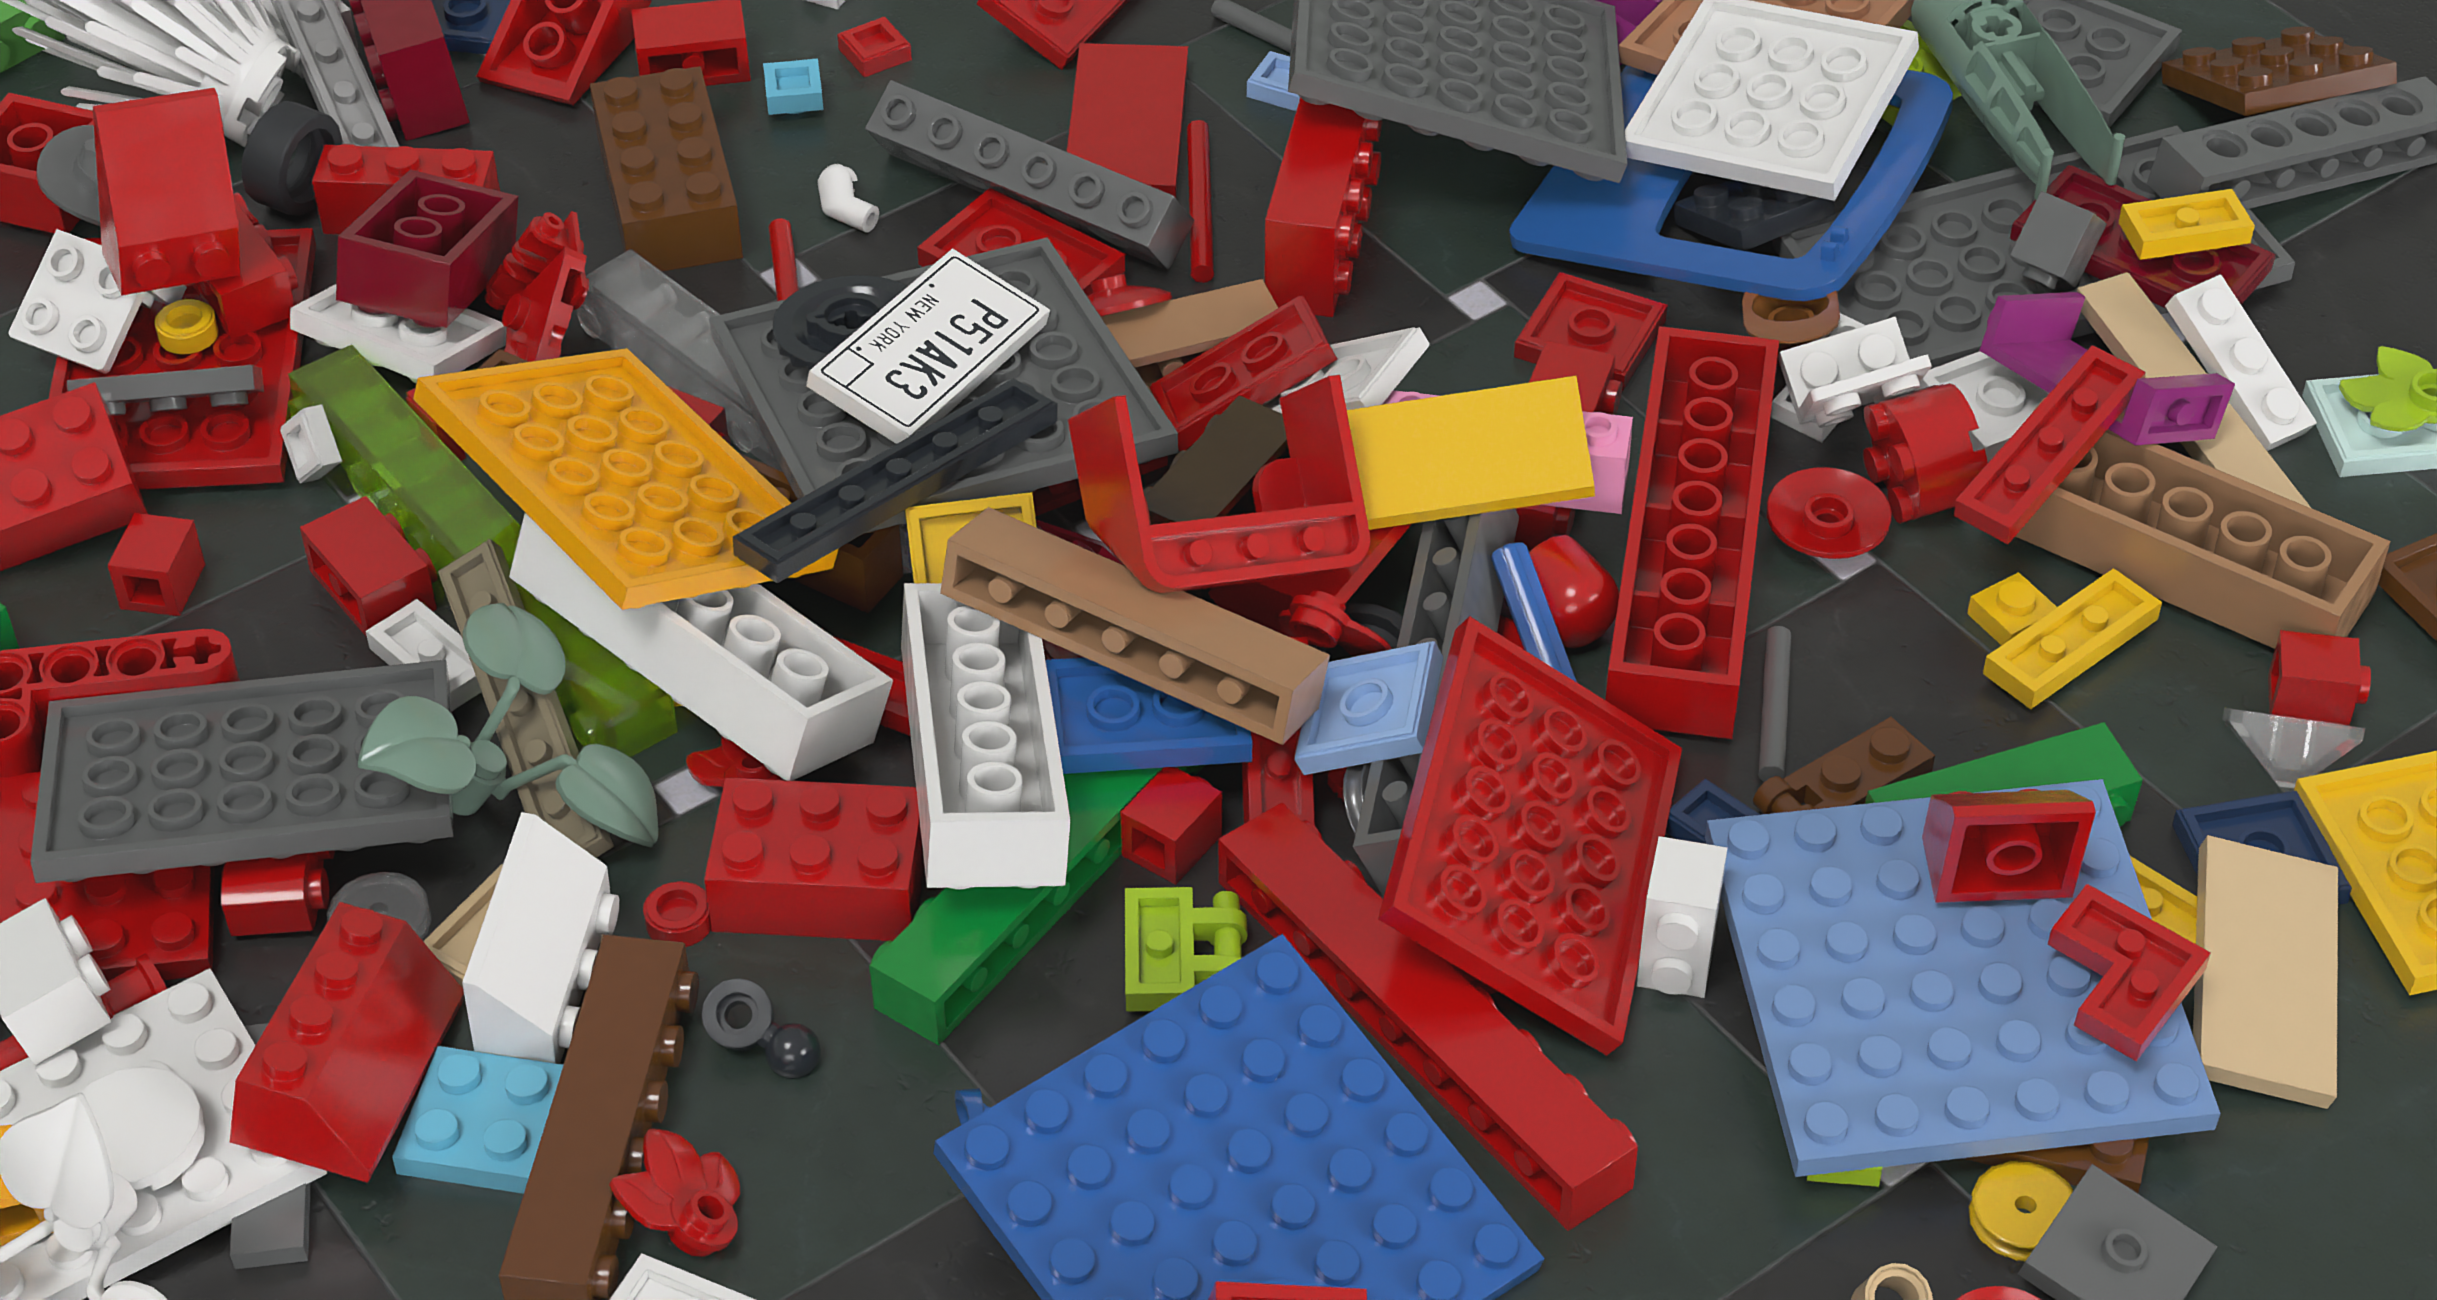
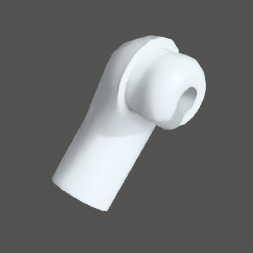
[818,164,879,233]

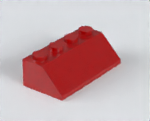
[229,902,464,1183]

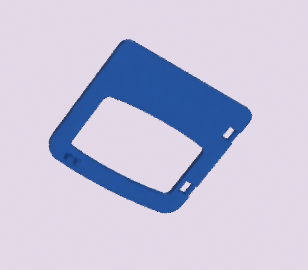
[1509,65,1953,301]

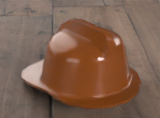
[1742,291,1840,358]

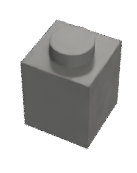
[2010,191,2107,290]

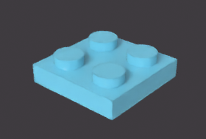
[392,1046,563,1194]

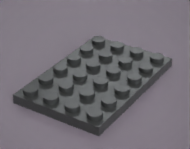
[30,660,453,883]

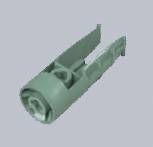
[1911,0,2125,200]

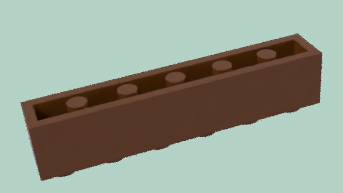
[499,935,699,1300]

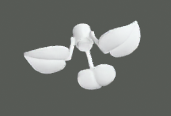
[0,1093,167,1300]

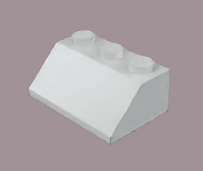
[462,812,619,1064]

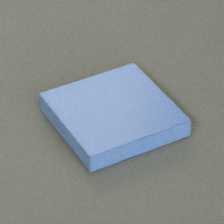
[1294,641,1443,775]

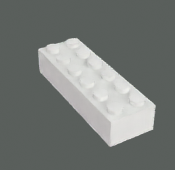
[509,513,893,781]
[901,583,1070,889]

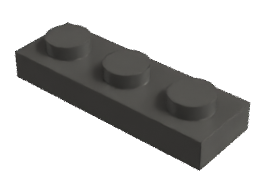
[67,365,264,416]

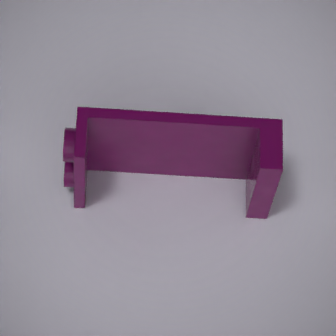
[1979,292,2235,446]

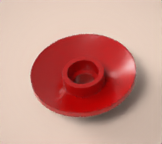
[1087,274,1172,316]
[1766,467,1891,559]

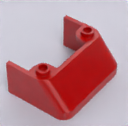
[1068,375,1370,593]

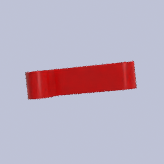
[0,629,240,777]

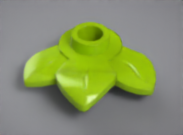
[2339,346,2437,432]

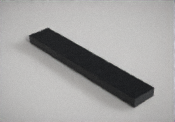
[733,378,1058,583]

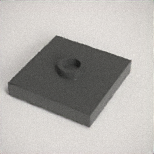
[2018,1164,2218,1300]

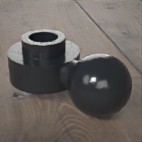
[702,979,821,1079]

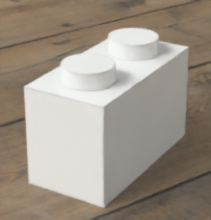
[1636,836,1727,998]
[0,898,112,1065]

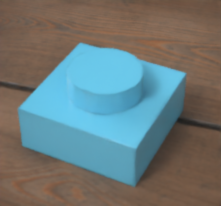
[763,59,824,115]

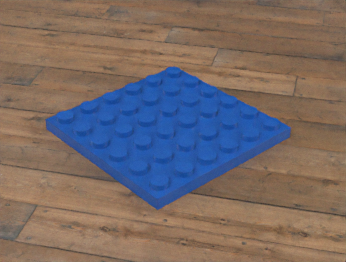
[933,934,1545,1300]

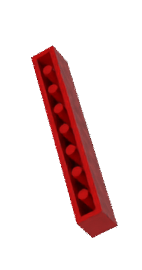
[1218,802,1638,1231]

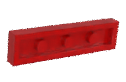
[1954,345,2146,544]

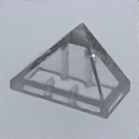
[2223,708,2365,792]

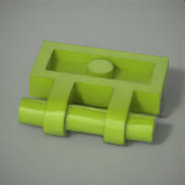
[1125,887,1248,1011]

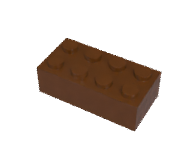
[590,66,743,277]

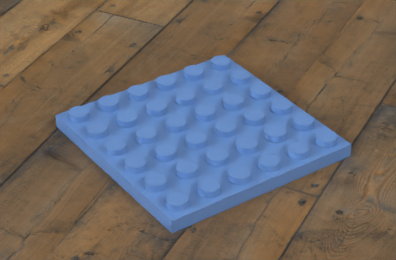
[1705,779,2220,1177]

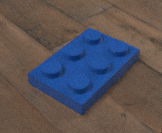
[1045,657,1252,774]

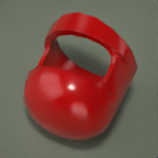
[1504,535,1620,649]

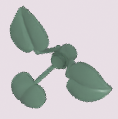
[358,603,658,848]

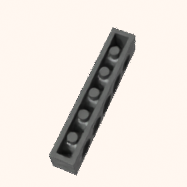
[2146,76,2437,210]
[865,80,1195,271]

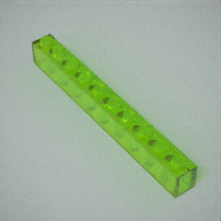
[288,344,678,757]

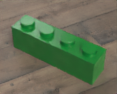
[1865,722,2143,827]

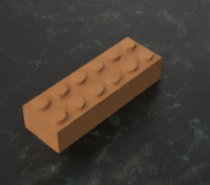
[2015,397,2391,649]

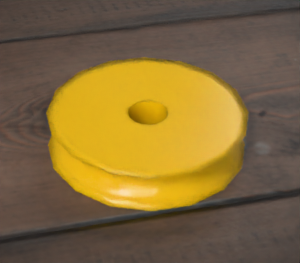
[1969,1161,2073,1261]

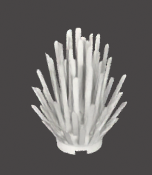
[0,0,300,147]

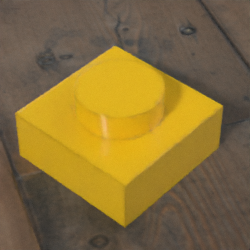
[1967,572,2057,646]

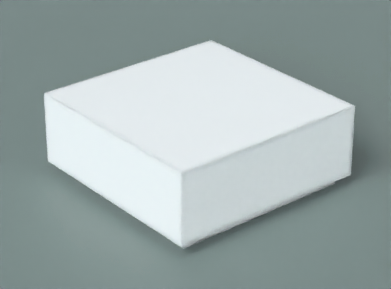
[280,404,342,484]

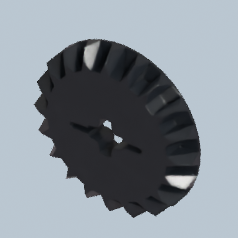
[773,275,908,371]

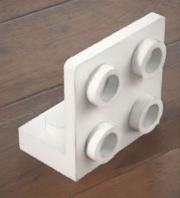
[9,229,187,373]
[1777,317,1932,428]

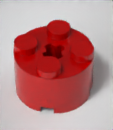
[1863,383,1988,524]

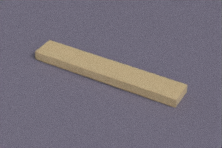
[2077,272,2311,508]

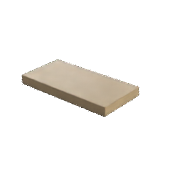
[2193,835,2338,1109]

